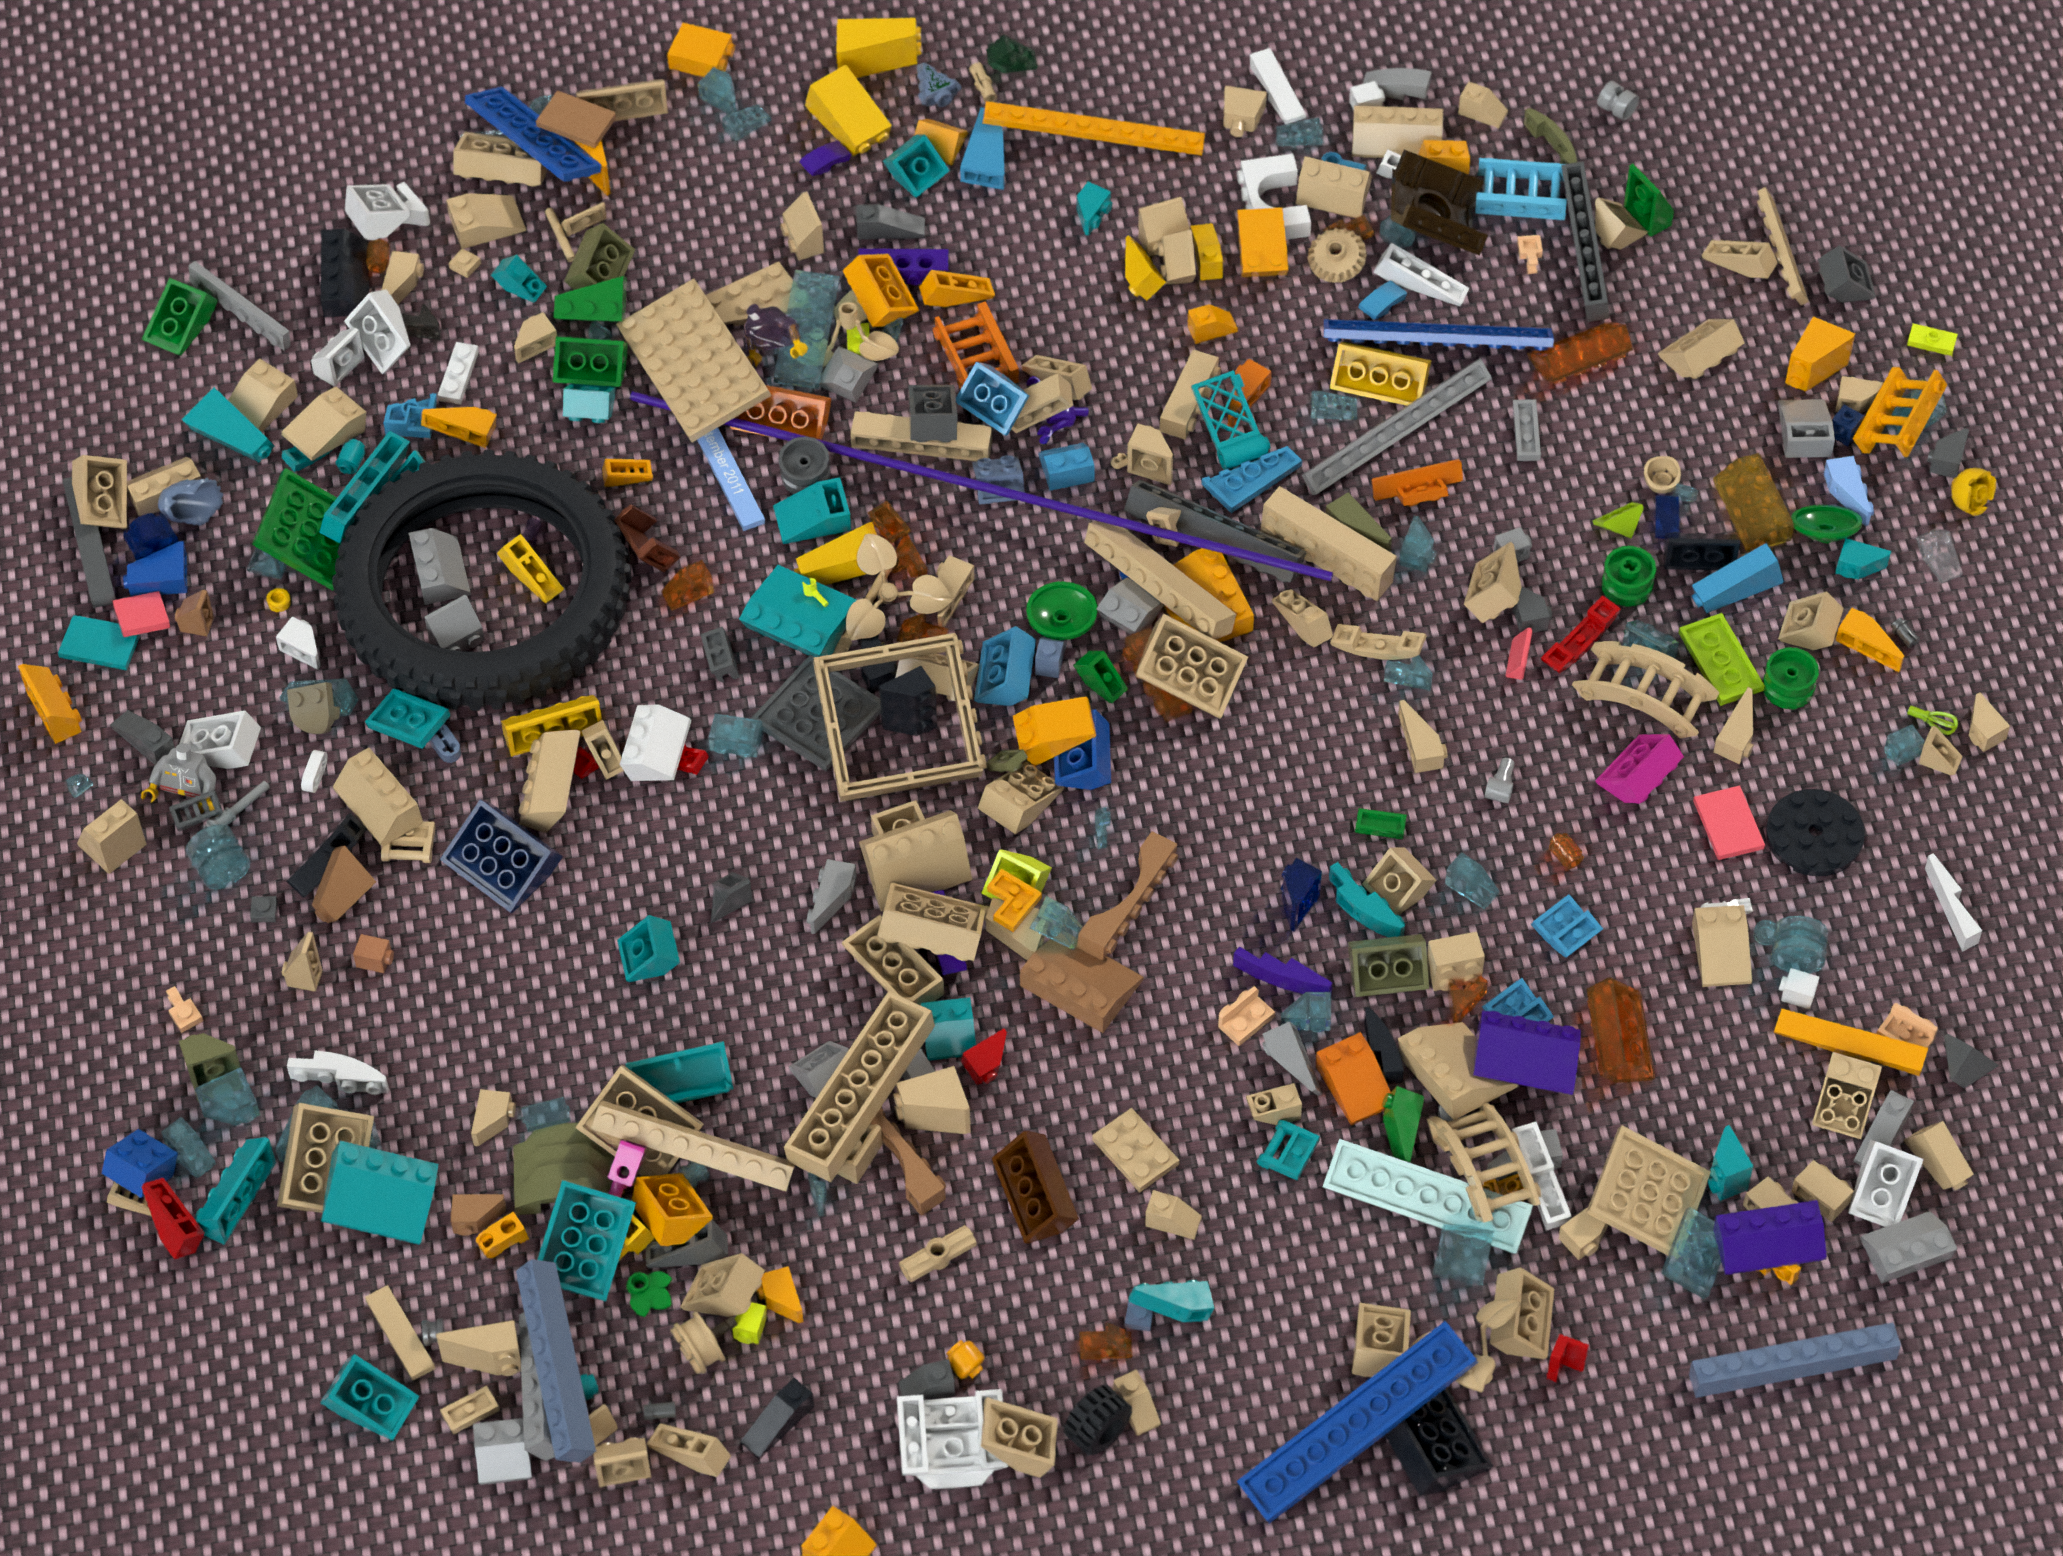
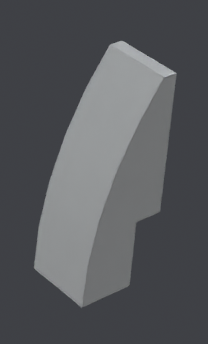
[1363,68,1432,100]

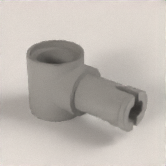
[1485,758,1515,804]

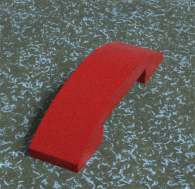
[1541,595,1621,673]

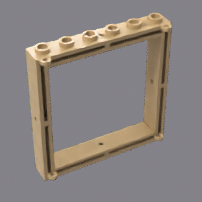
[813,633,987,802]

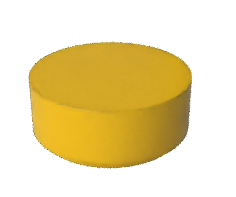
[266,588,291,612]

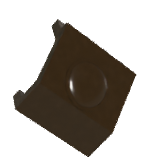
[1390,149,1488,256]

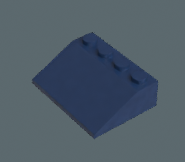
[439,799,563,913]

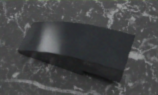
[1364,1007,1404,1084]

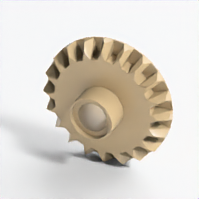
[1308,227,1367,283]

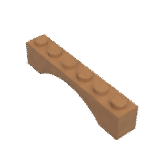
[1077,831,1178,961]
[869,1108,946,1216]

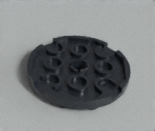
[1766,789,1865,876]

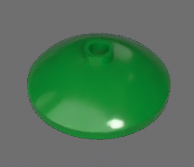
[1791,505,1862,543]
[1026,581,1098,640]

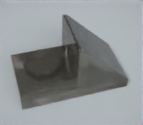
[401,303,442,341]

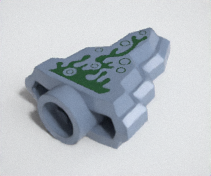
[917,62,961,107]

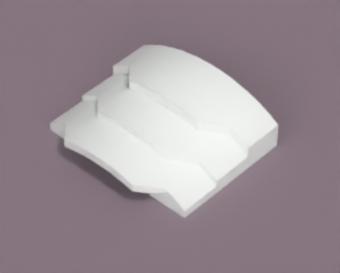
[897,1389,1008,1489]

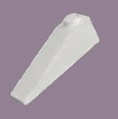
[1374,243,1469,307]

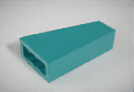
[181,387,275,462]

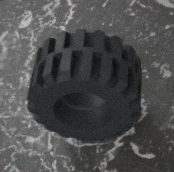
[1063,1384,1132,1456]

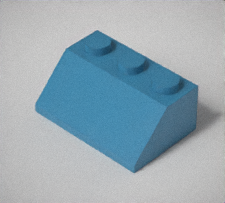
[974,626,1036,706]

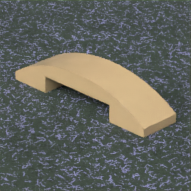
[1330,624,1427,660]

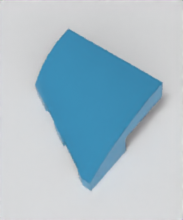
[383,393,437,438]

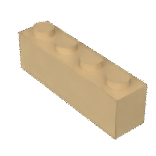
[1160,350,1221,440]

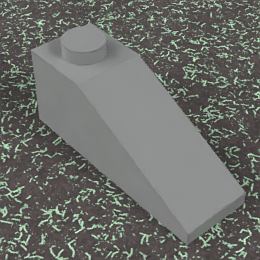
[1262,1022,1322,1096]
[1853,1090,1914,1165]

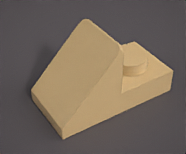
[1146,507,1181,547]

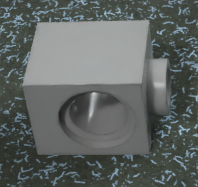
[1493,527,1532,562]

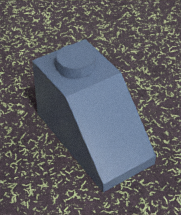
[1035,636,1067,678]

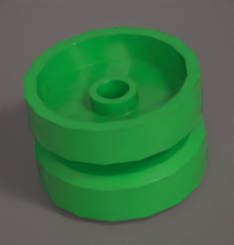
[1601,546,1656,607]
[1763,647,1819,709]

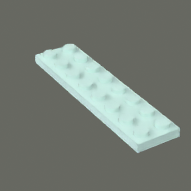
[1323,1139,1533,1255]

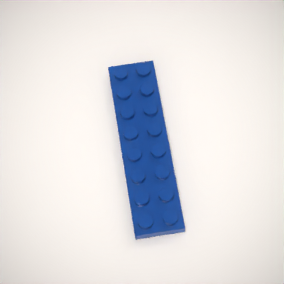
[465,87,601,182]

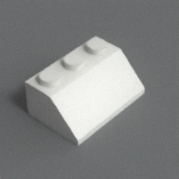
[345,185,410,240]
[620,705,691,781]

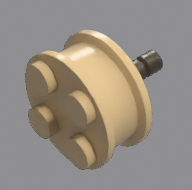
[670,1311,737,1374]

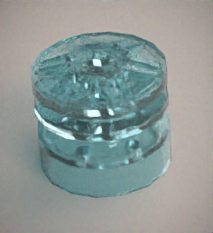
[185,824,250,890]

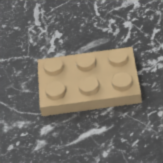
[1092,1108,1179,1193]

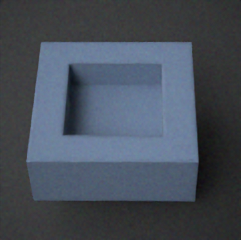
[1125,1301,1154,1332]

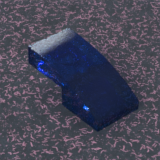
[1654,495,1679,539]

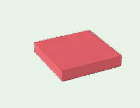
[113,591,170,637]

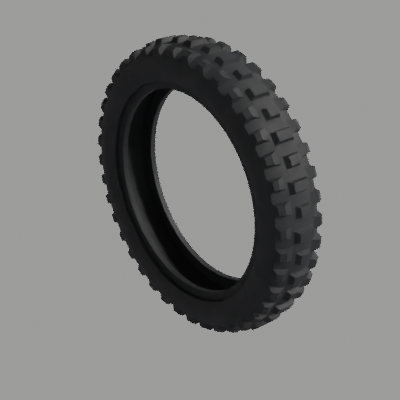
[332,450,631,711]

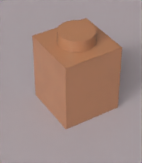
[353,934,394,973]

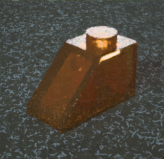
[868,501,911,544]
[661,560,714,611]

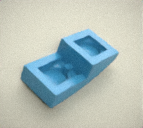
[1358,280,1407,320]

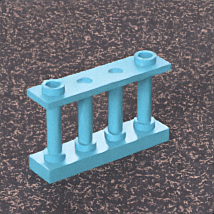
[1475,158,1567,220]

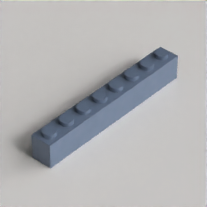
[516,1259,596,1463]
[1689,1323,1901,1398]

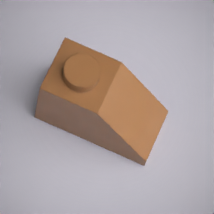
[175,590,214,636]
[451,1194,506,1236]

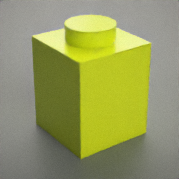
[732,1302,767,1344]

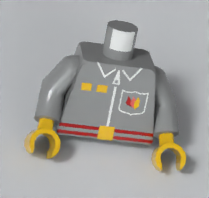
[141,743,216,814]

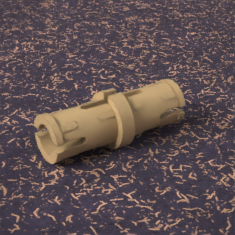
[969,62,997,102]

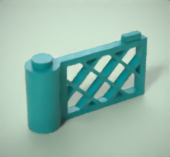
[1191,370,1271,470]

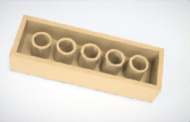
[1261,486,1397,601]

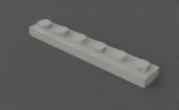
[188,261,291,351]

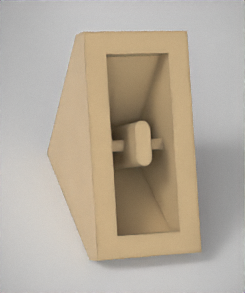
[1919,726,1963,775]

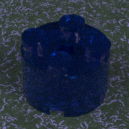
[123,513,178,561]

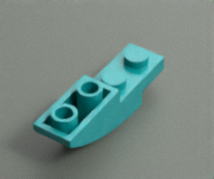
[1329,862,1405,938]

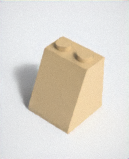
[77,799,147,874]
[893,1066,971,1134]

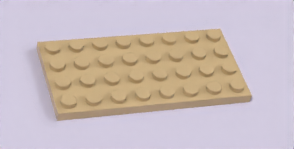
[616,279,771,442]

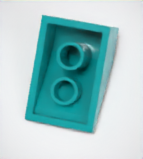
[320,1354,419,1440]

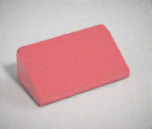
[1505,628,1532,680]

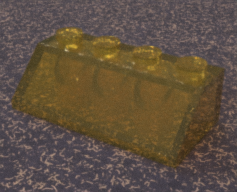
[1713,453,1795,553]

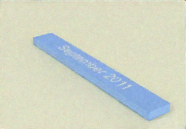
[697,428,765,531]

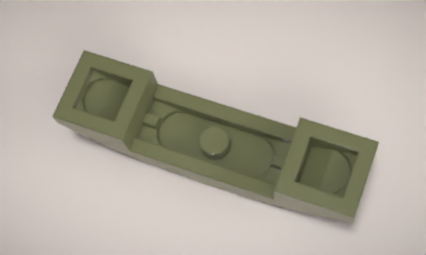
[1524,108,1577,164]

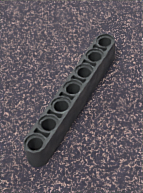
[62,477,116,608]

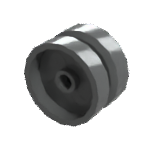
[778,437,831,494]

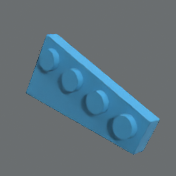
[1201,446,1302,513]

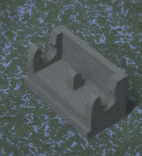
[700,626,740,682]

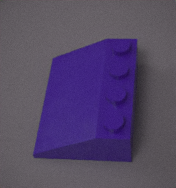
[1473,1010,1581,1095]

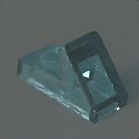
[1384,655,1433,691]

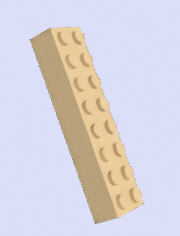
[784,991,935,1182]

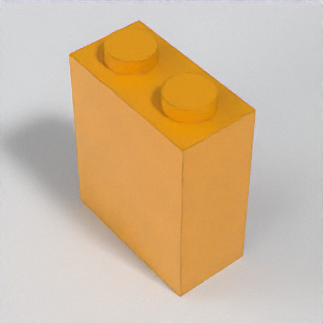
[667,22,735,81]

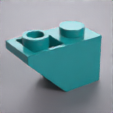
[1077,181,1113,236]
[491,254,547,303]

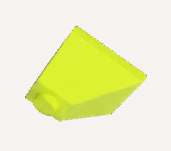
[982,849,1052,899]

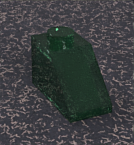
[986,34,1038,74]

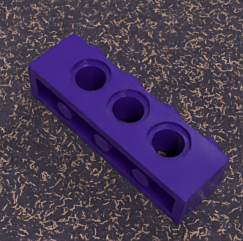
[858,249,949,285]

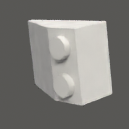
[344,289,410,374]
[179,710,261,769]
[1848,1139,1924,1227]

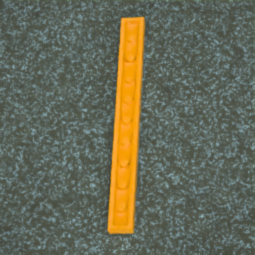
[983,101,1205,156]

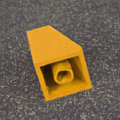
[1785,317,1855,392]

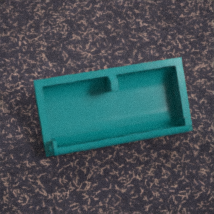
[625,1041,734,1104]

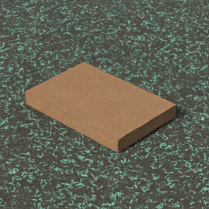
[536,90,616,148]

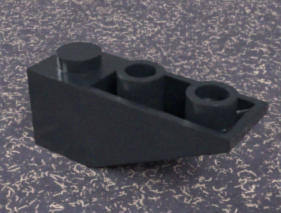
[860,634,898,693]

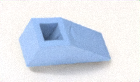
[1823,456,1874,526]

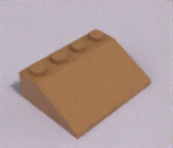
[1020,930,1144,1033]

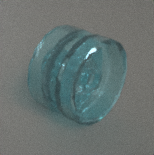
[1771,916,1829,974]

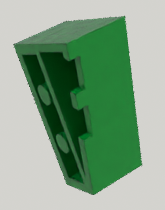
[554,276,627,322]

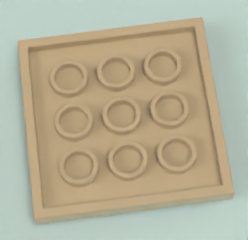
[1586,1126,1711,1259]

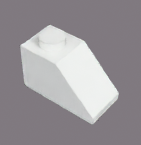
[276,617,321,670]

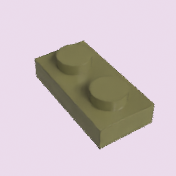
[986,749,1028,773]

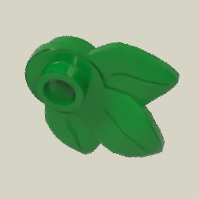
[626,1271,672,1317]

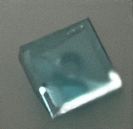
[195,1067,260,1126]

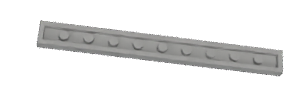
[1302,359,1492,495]

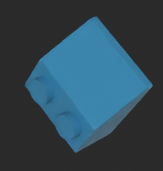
[1038,443,1095,491]

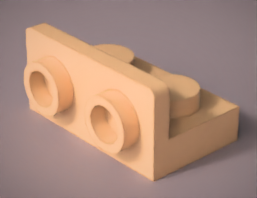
[1218,986,1275,1046]

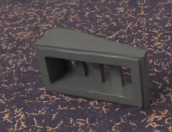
[169,790,223,832]

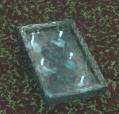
[1661,1207,1722,1299]

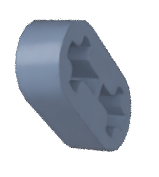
[429,724,461,763]

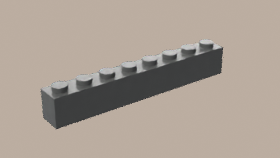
[1562,161,1610,322]
[1124,479,1307,583]

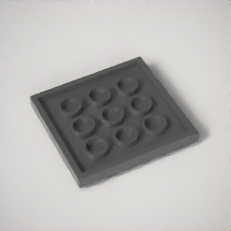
[751,655,881,772]

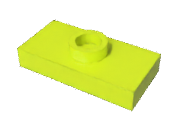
[1907,323,1958,356]

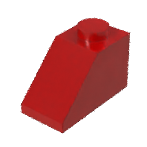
[961,1028,1007,1085]

